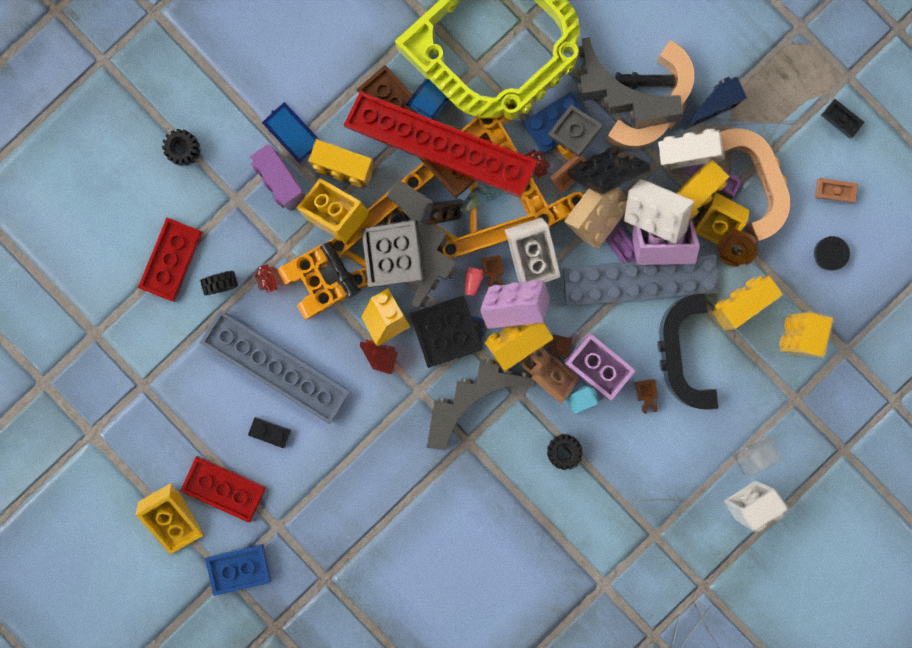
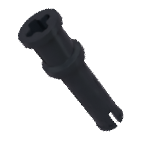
[615,72,675,89]
[320,241,362,299]

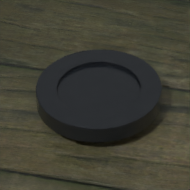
[814,236,850,271]

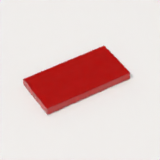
[138,217,203,302]
[180,456,267,523]

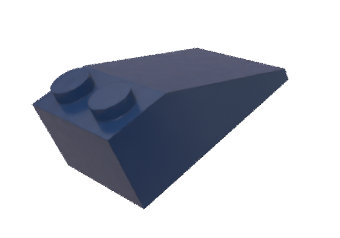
[683,77,747,130]

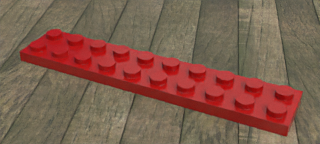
[344,91,538,198]

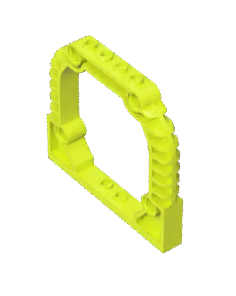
[395,0,580,120]

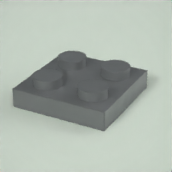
[548,105,603,158]

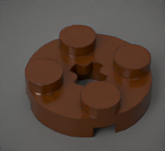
[717,229,758,267]

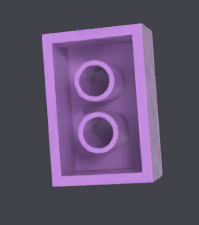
[250,144,306,211]

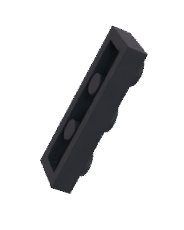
[421,199,466,225]

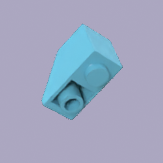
[565,385,598,414]

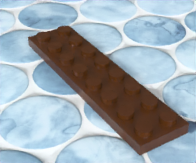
[356,65,477,199]

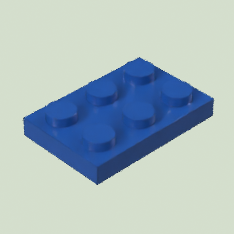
[523,92,585,155]
[205,544,271,596]

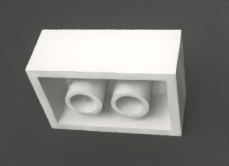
[659,129,725,170]
[624,179,694,244]
[505,217,560,283]
[724,481,788,531]

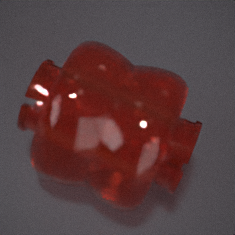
[525,149,550,178]
[254,264,281,293]

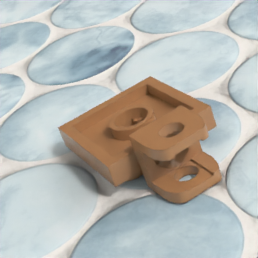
[521,347,580,404]

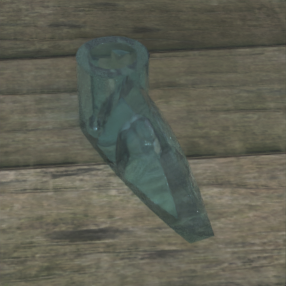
[461,183,505,214]

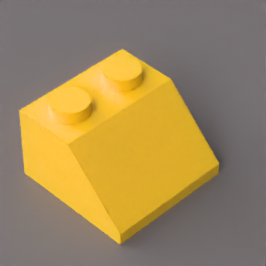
[695,193,750,245]
[361,288,410,346]

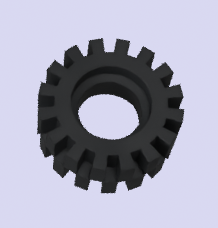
[162,129,200,166]
[200,271,238,296]
[547,434,583,470]

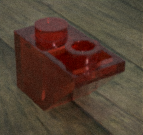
[360,339,399,374]

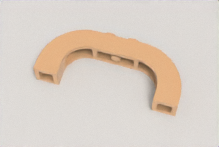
[605,40,694,150]
[720,128,790,242]

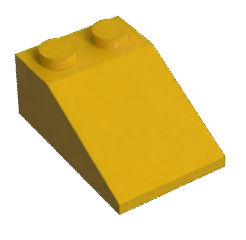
[136,483,203,555]

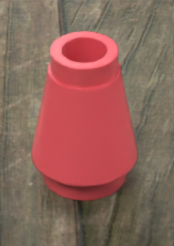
[465,267,484,296]

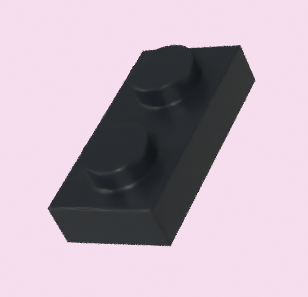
[821,99,865,138]
[248,417,291,448]

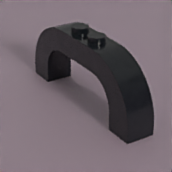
[657,293,719,410]

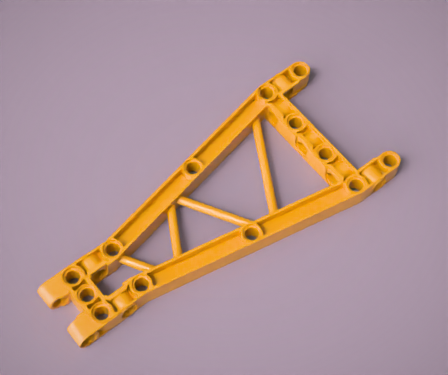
[277,104,584,320]

